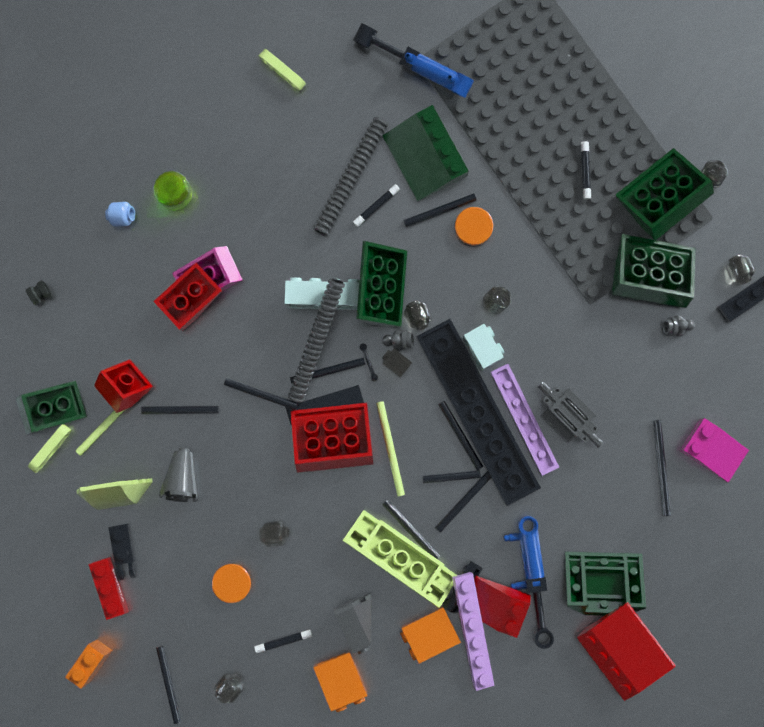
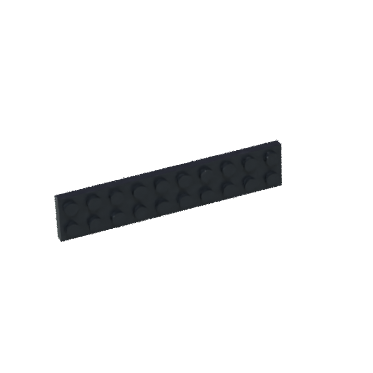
[416,319,541,506]

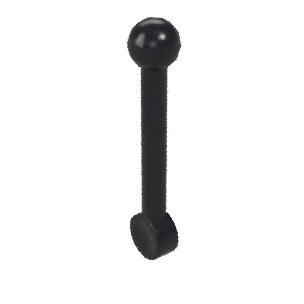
[360,343,378,381]

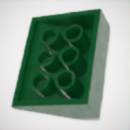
[382,105,469,202]
[615,148,714,241]
[612,234,696,308]
[356,241,407,327]

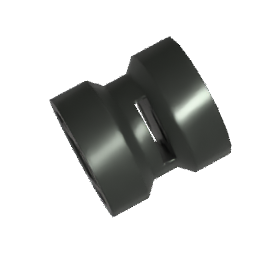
[25,280,52,306]

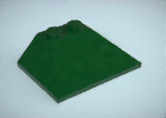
[565,552,646,616]

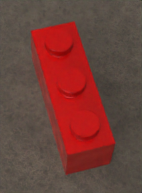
[88,557,129,620]

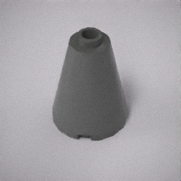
[159,448,198,502]

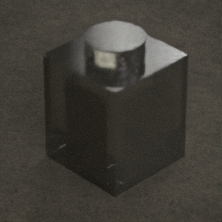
[382,348,412,378]

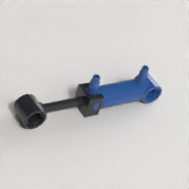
[353,23,474,98]
[504,516,554,649]

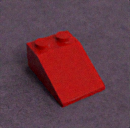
[153,263,222,331]
[474,576,531,638]

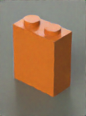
[400,606,461,664]
[65,640,113,689]
[313,650,368,712]

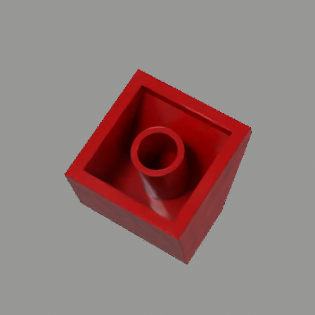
[94,359,153,413]

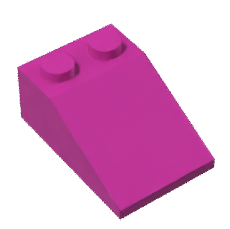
[172,246,242,291]
[679,418,749,483]

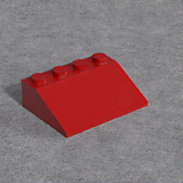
[291,403,373,473]
[577,602,676,701]

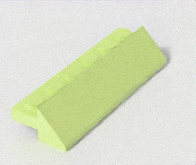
[343,510,457,608]

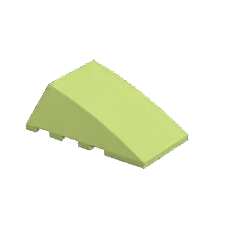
[76,478,153,510]

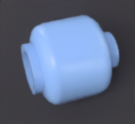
[105,202,135,227]

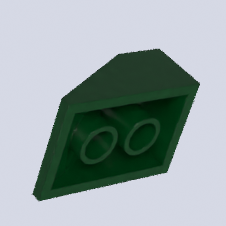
[16,380,87,435]

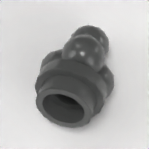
[663,315,695,337]
[382,330,414,351]

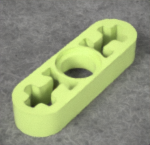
[258,49,306,91]
[28,424,72,473]

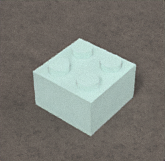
[462,324,505,371]

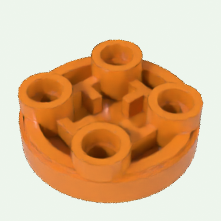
[455,207,493,246]
[212,564,251,603]

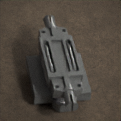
[538,381,604,448]

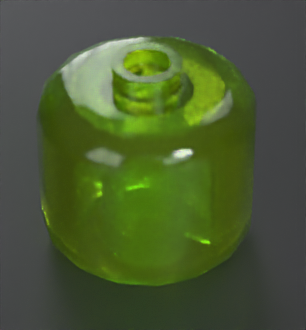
[153,171,192,210]

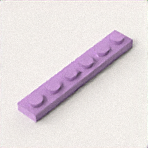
[490,364,559,476]
[452,572,494,691]

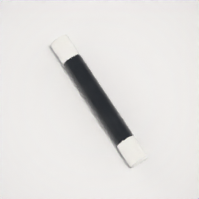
[581,141,591,199]
[353,184,400,227]
[254,630,312,654]

